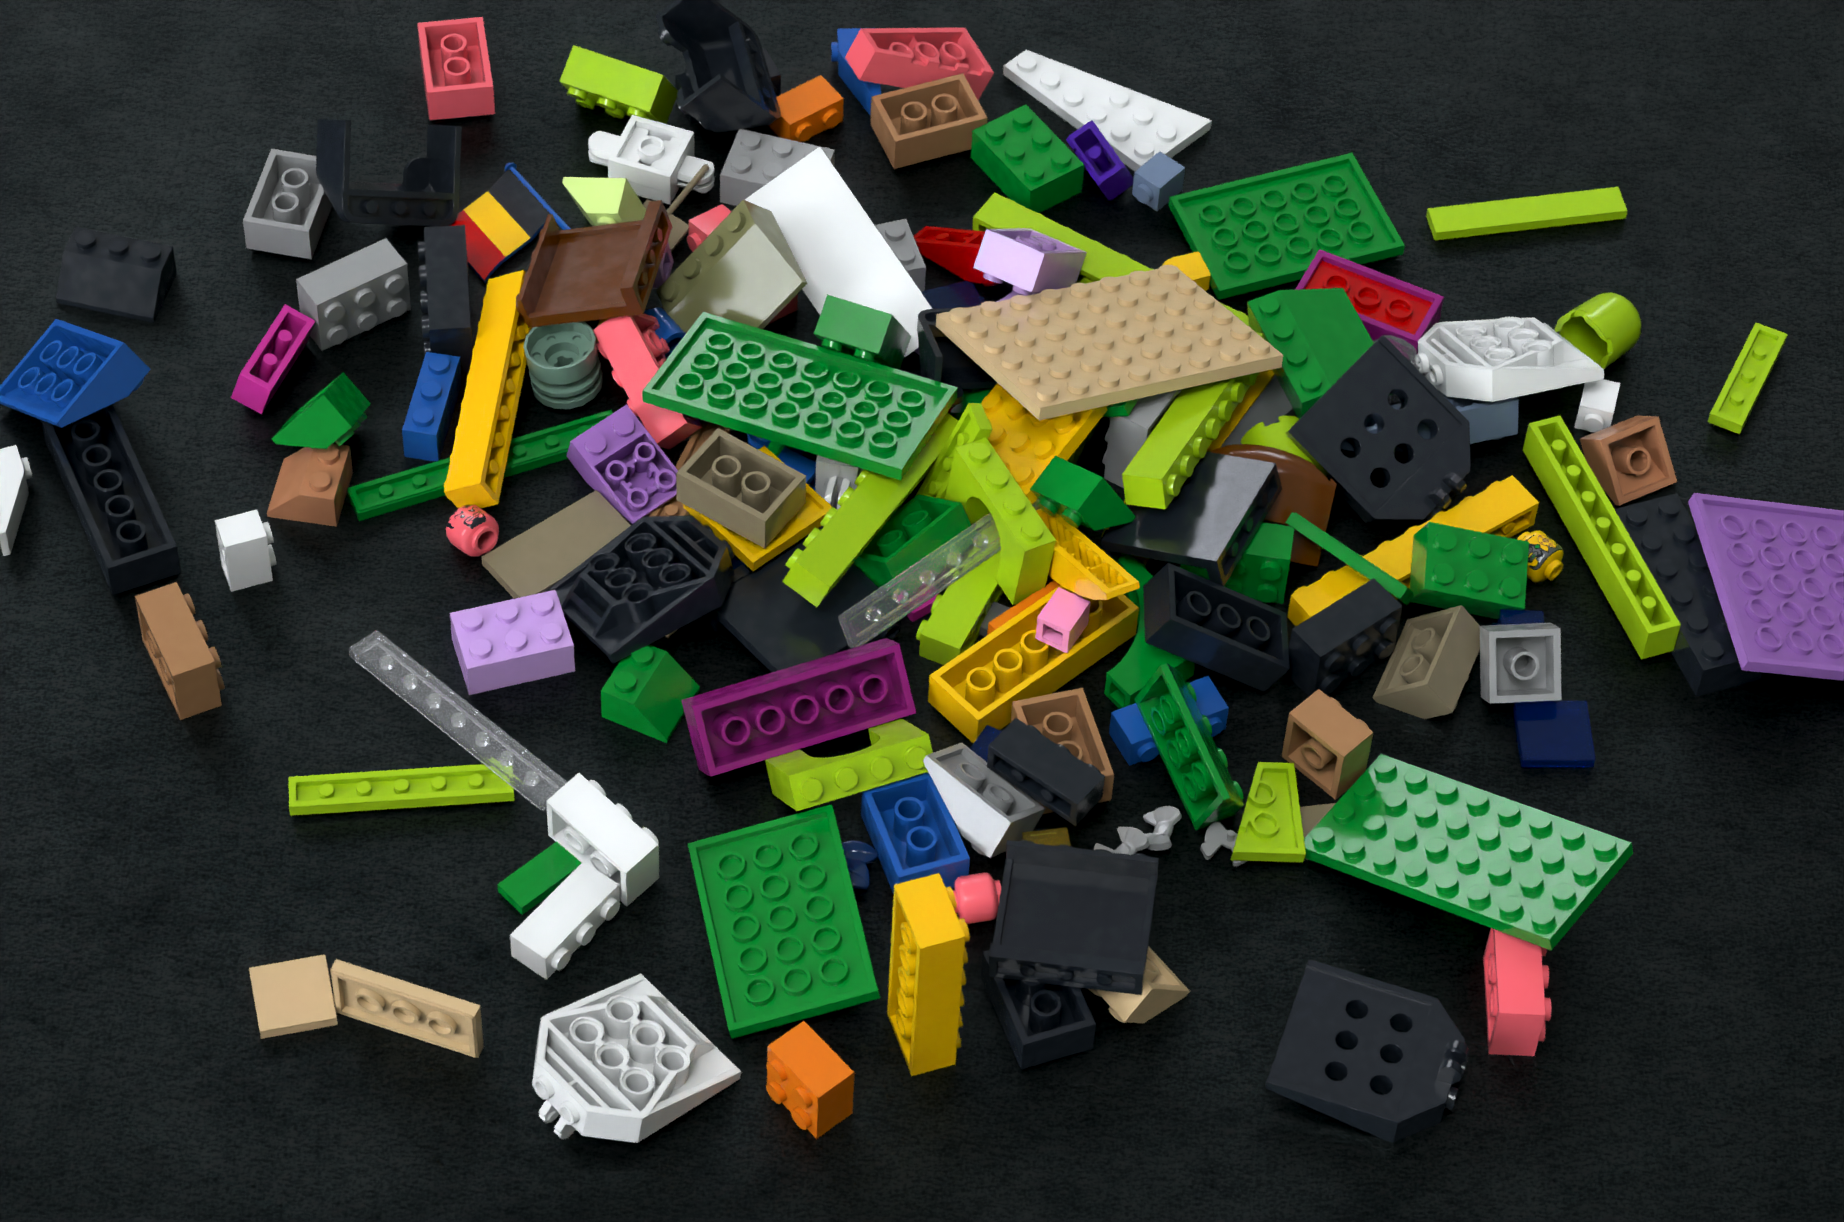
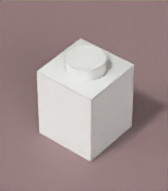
[1574,379,1620,433]

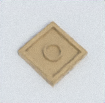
[249,955,338,1039]

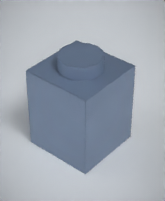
[1132,151,1185,211]

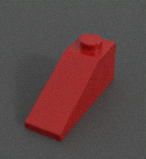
[913,226,999,286]

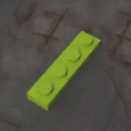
[1708,322,1788,434]
[915,403,993,499]

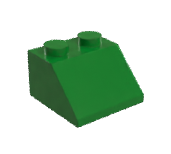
[1030,456,1136,531]
[601,645,700,743]

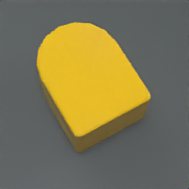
[1162,252,1211,291]

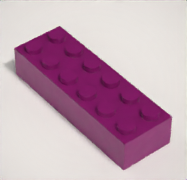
[681,638,916,777]

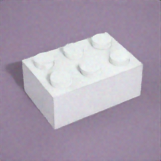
[546,773,659,906]

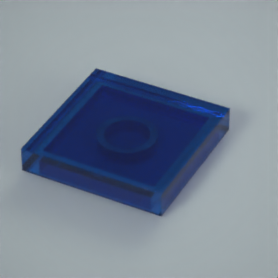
[1513,701,1596,767]

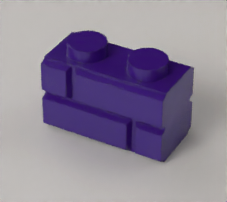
[1066,120,1134,200]

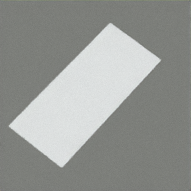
[745,147,932,357]

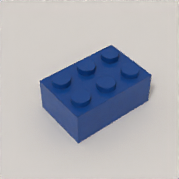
[861,772,970,894]

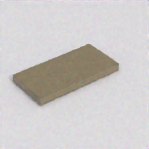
[482,490,631,599]

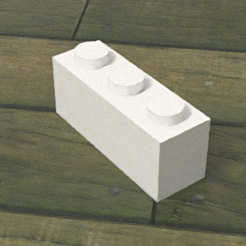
[510,861,620,980]

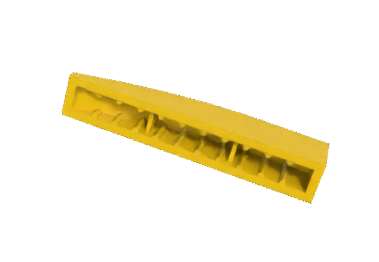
[1036,509,1140,600]

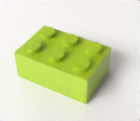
[559,45,678,124]

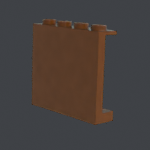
[516,200,672,328]

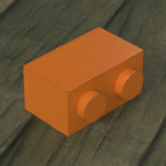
[769,75,844,142]

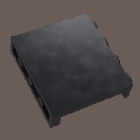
[1101,451,1282,586]
[707,539,901,672]
[989,840,1159,995]

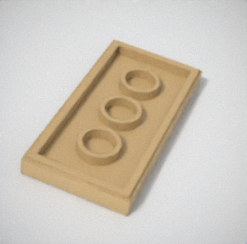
[331,959,484,1058]

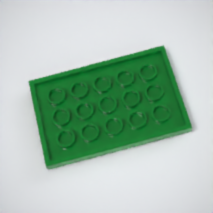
[1169,153,1405,300]
[687,804,880,1039]

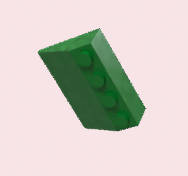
[1247,288,1392,419]
[1134,663,1244,831]

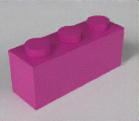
[231,305,315,414]

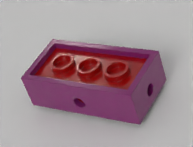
[1295,249,1444,366]

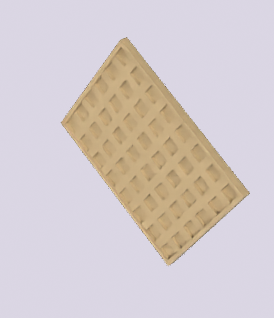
[936,265,1283,420]

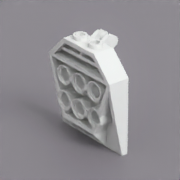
[1415,317,1604,402]
[532,974,741,1143]

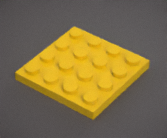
[981,383,1108,504]

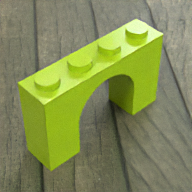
[945,437,1056,605]
[765,719,933,811]

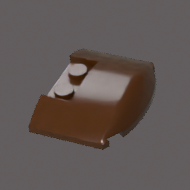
[1209,444,1337,567]

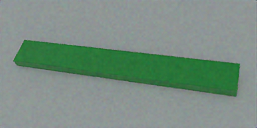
[347,410,613,521]

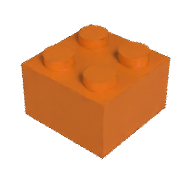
[766,1021,854,1139]

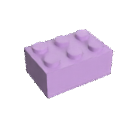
[973,228,1087,295]
[450,590,575,695]

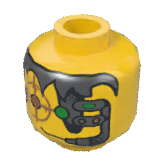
[1517,530,1563,583]

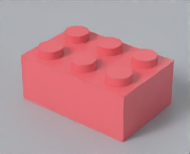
[418,17,495,120]
[1483,928,1551,1056]

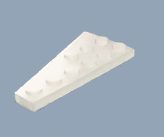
[1003,50,1212,171]

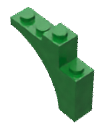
[1104,554,1195,709]

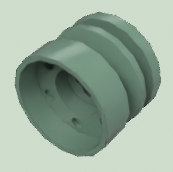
[523,321,604,409]

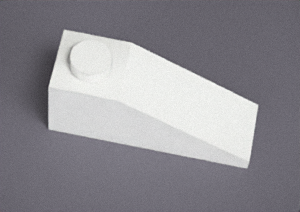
[0,445,32,556]

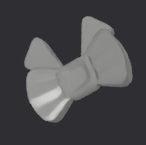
[1143,806,1182,851]
[1200,821,1247,867]
[1094,827,1149,855]

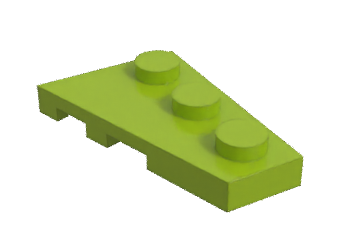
[1230,762,1306,862]

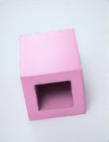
[1035,587,1090,653]

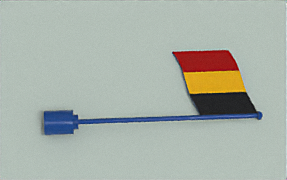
[449,162,686,359]

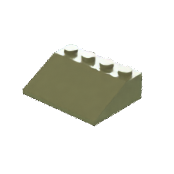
[656,200,807,333]

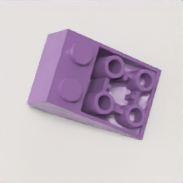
[567,405,678,524]

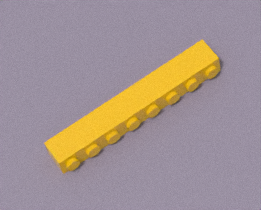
[444,270,533,508]
[1287,475,1539,626]

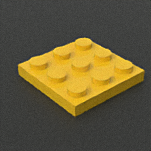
[683,445,832,571]

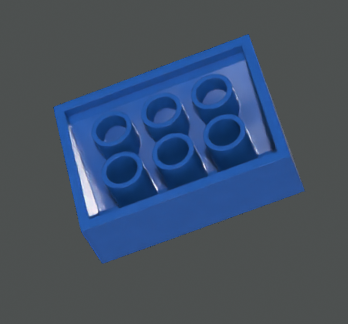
[0,319,151,428]

